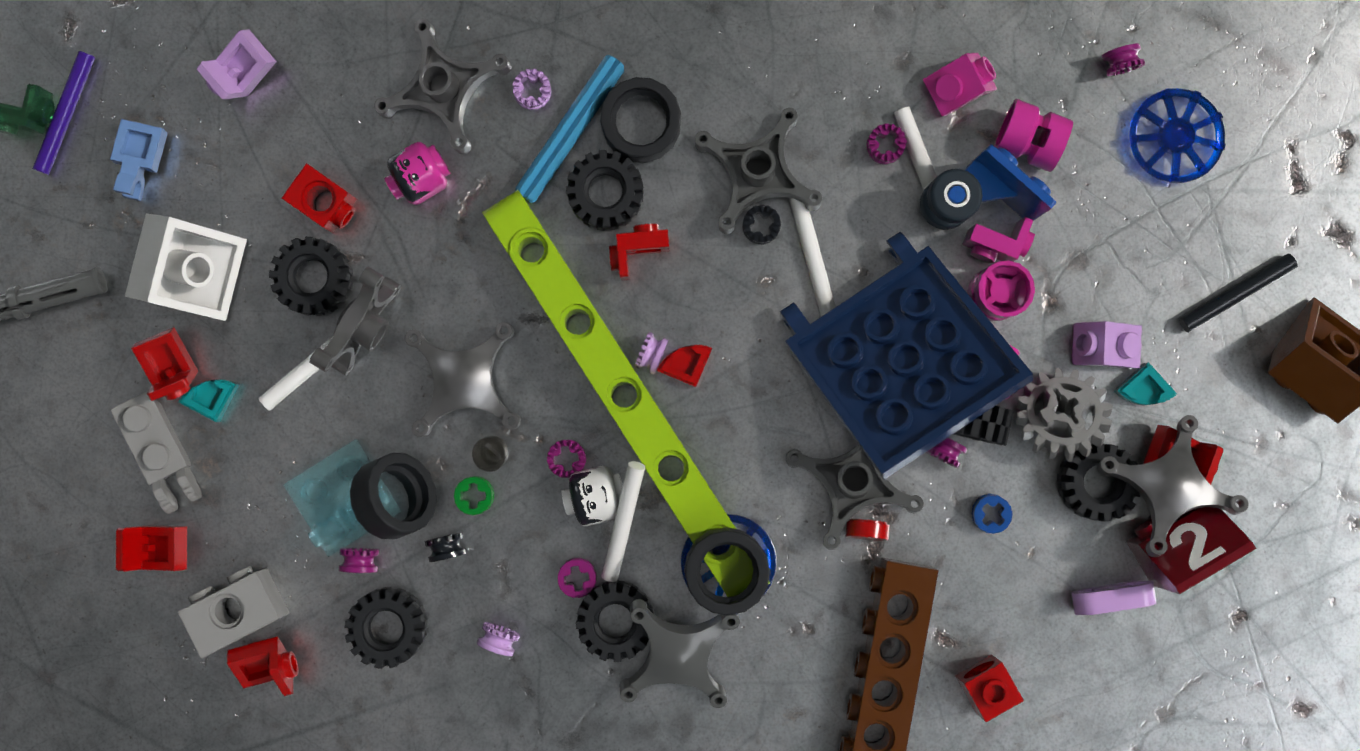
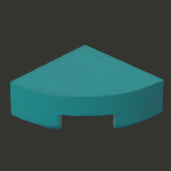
[1114,362,1177,405]
[179,380,240,422]

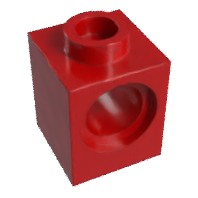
[282,163,358,233]
[955,655,1024,722]

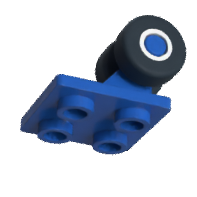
[920,144,1057,230]

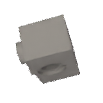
[178,566,290,659]

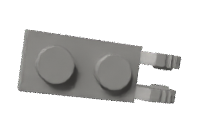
[110,390,202,514]

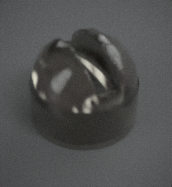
[472,436,509,472]

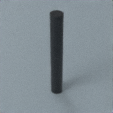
[1179,253,1298,333]

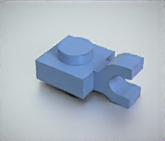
[110,119,168,201]

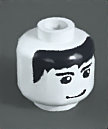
[561,466,623,526]

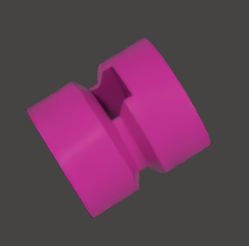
[995,98,1073,172]
[967,260,1035,321]

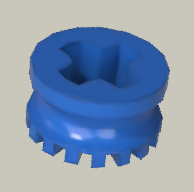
[971,493,1013,534]

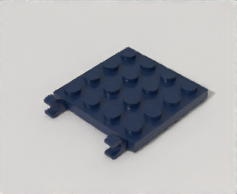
[780,231,1033,480]

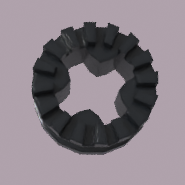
[742,204,781,245]
[424,532,467,562]

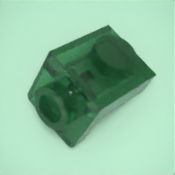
[0,83,54,136]

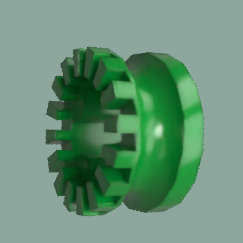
[454,476,495,515]

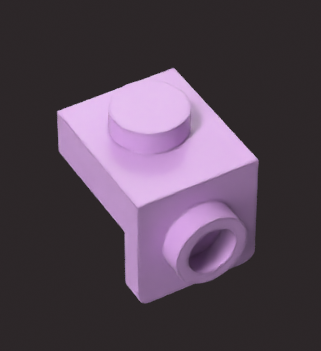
[197,30,277,100]
[1072,321,1142,368]

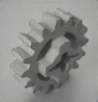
[1016,368,1113,461]

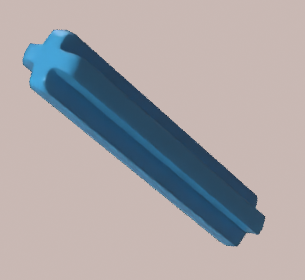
[515,55,624,203]

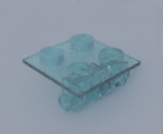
[284,439,401,557]

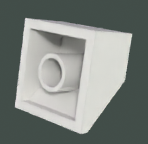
[125,213,247,321]

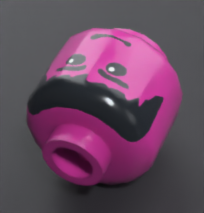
[384,142,451,205]

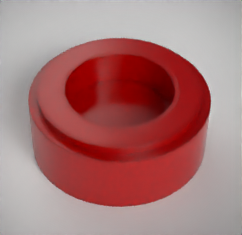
[845,519,890,541]

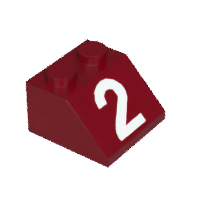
[1126,507,1256,594]

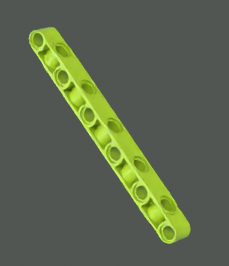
[482,190,770,597]

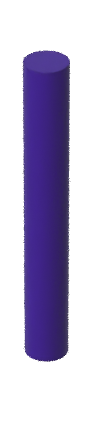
[32,51,95,175]

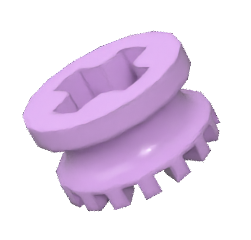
[512,68,551,110]
[634,332,669,375]
[477,622,520,656]

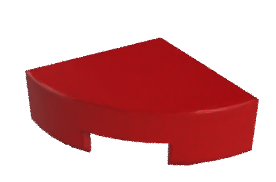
[657,345,712,388]

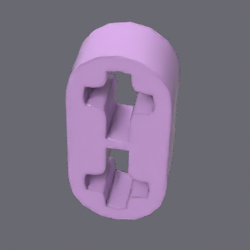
[1071,581,1157,615]

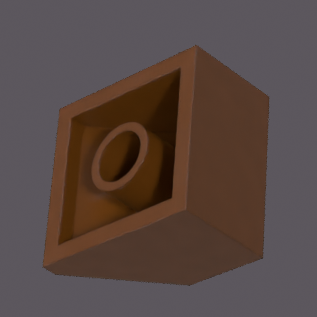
[1268,297,1360,424]

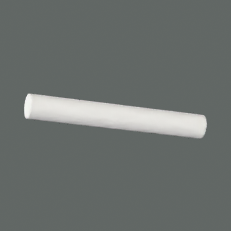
[894,106,942,231]
[789,198,836,317]
[259,336,333,411]
[601,461,645,582]

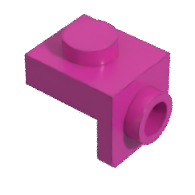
[923,53,997,117]
[962,217,1035,263]

